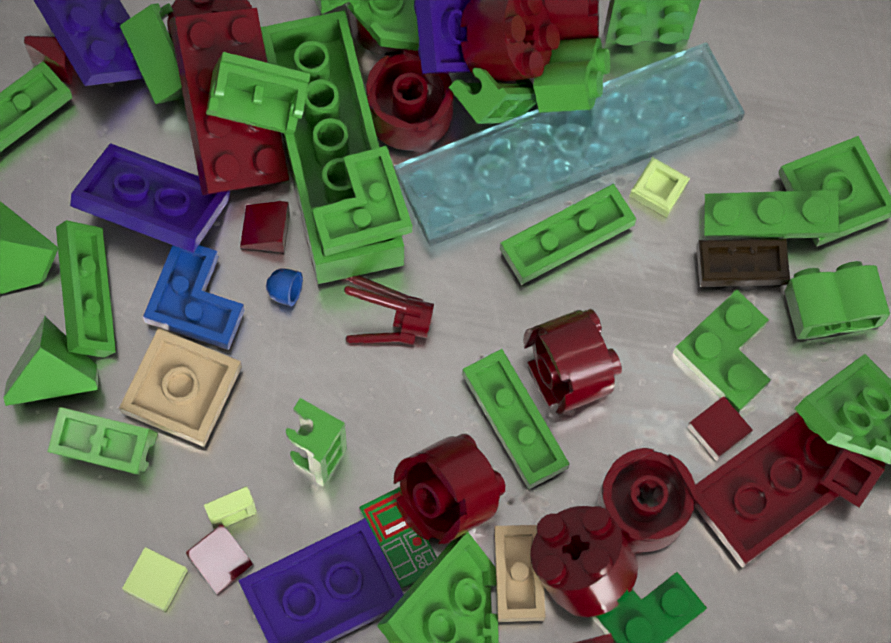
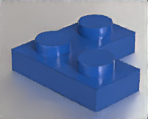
[143,245,245,350]

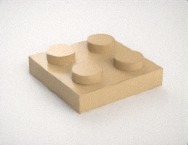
[119,328,242,447]

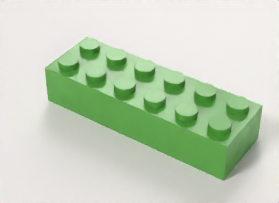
[261,10,404,284]

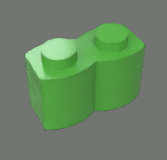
[533,37,611,113]
[784,261,890,340]

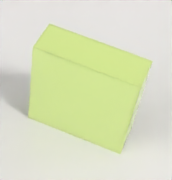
[629,157,690,218]
[204,486,257,529]
[122,547,188,612]

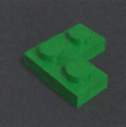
[592,572,707,643]

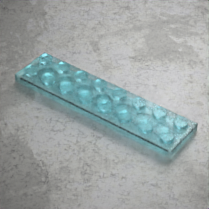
[394,42,745,247]

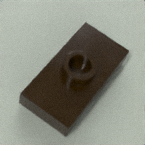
[696,238,790,287]

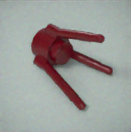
[344,275,434,345]

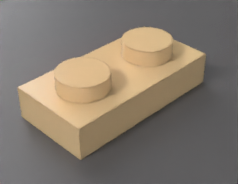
[494,525,546,622]

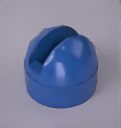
[265,268,303,306]

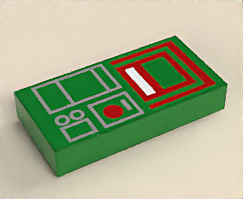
[359,487,437,591]

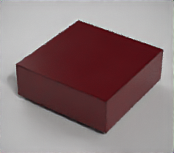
[687,396,753,461]

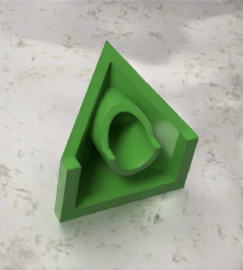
[0,201,59,295]
[3,316,99,406]

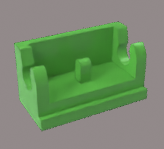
[120,3,184,104]
[206,52,310,135]
[449,68,537,124]
[286,398,347,486]
[47,407,158,475]

